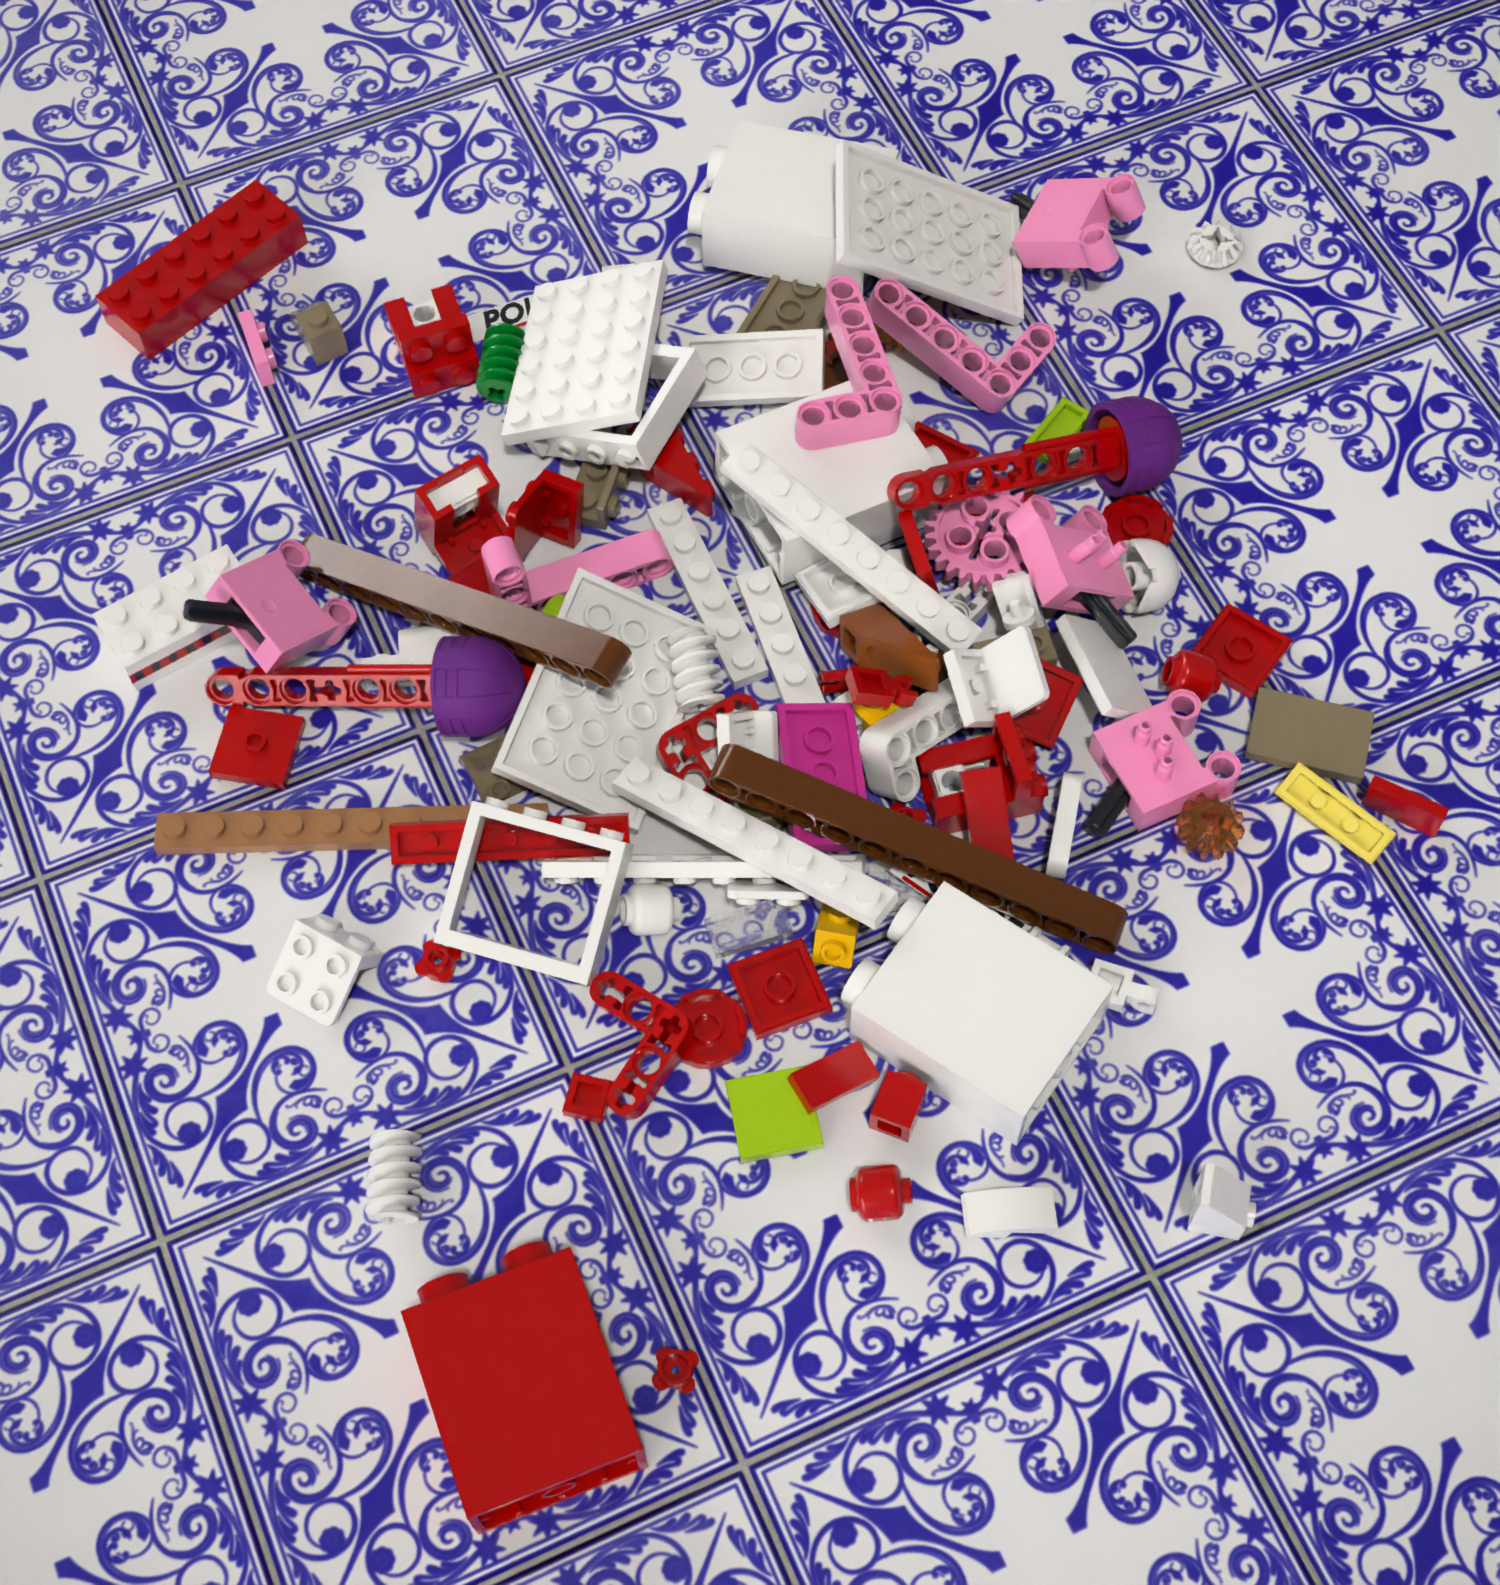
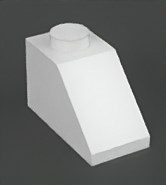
[1187,1163,1256,1241]

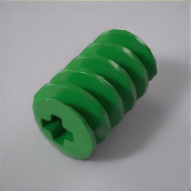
[475,323,525,404]

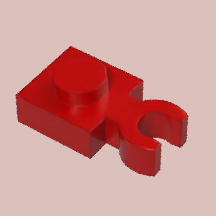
[845,666,918,708]

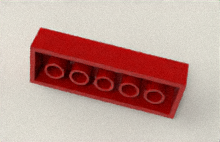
[95,180,308,361]

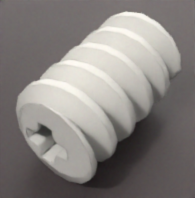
[667,626,726,713]
[365,1129,423,1225]

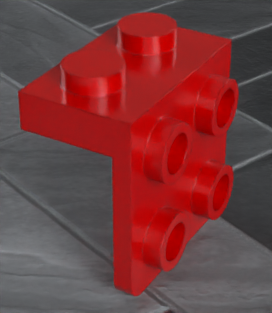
[505,469,584,560]

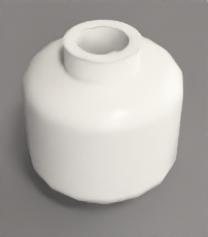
[619,883,681,936]

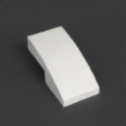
[960,1187,1058,1238]

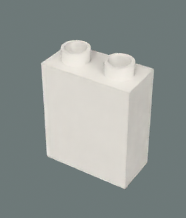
[687,120,899,296]
[714,381,948,585]
[841,881,1114,1146]

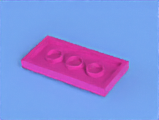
[774,703,867,852]

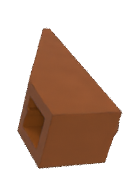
[840,603,941,692]

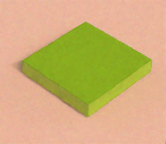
[725,1065,824,1164]

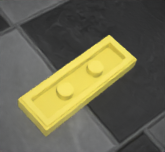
[1274,762,1397,866]

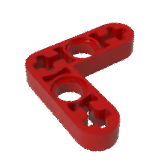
[656,693,759,805]
[590,971,694,1120]

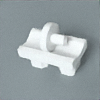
[992,571,1048,633]

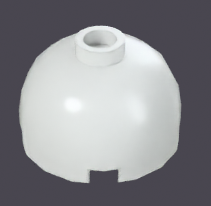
[1119,538,1181,614]

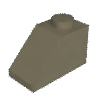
[288,301,349,366]

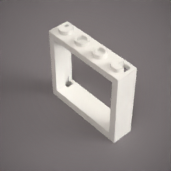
[527,344,708,471]
[433,796,634,986]

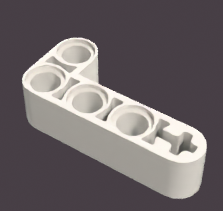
[859,678,964,802]

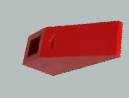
[626,424,716,517]

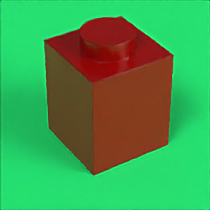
[869,1069,927,1142]

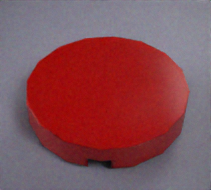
[1102,494,1173,547]
[666,989,748,1069]

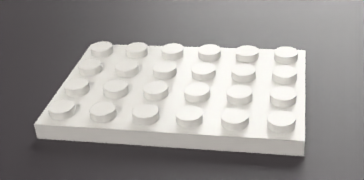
[835,139,1024,326]
[501,259,668,446]
[491,567,718,835]

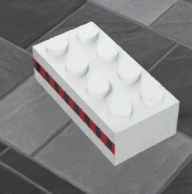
[92,544,241,691]

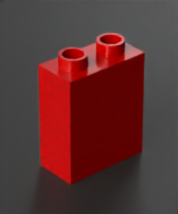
[401,1241,649,1535]

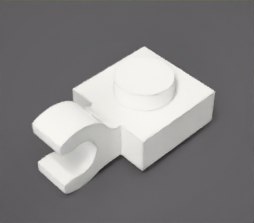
[1091,958,1159,1015]

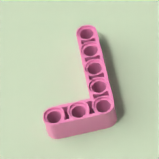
[795,275,902,450]
[866,278,1057,414]
[481,530,674,612]

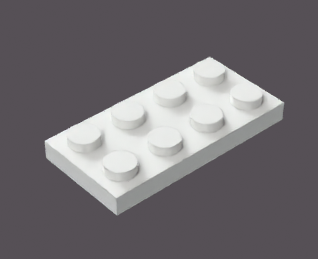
[682,329,825,408]

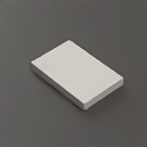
[1055,614,1152,719]

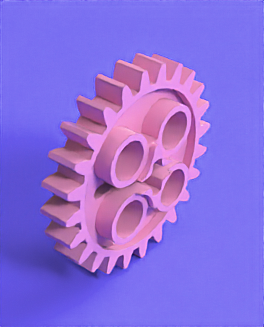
[924,481,1029,593]

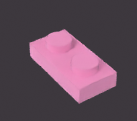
[237,309,278,387]

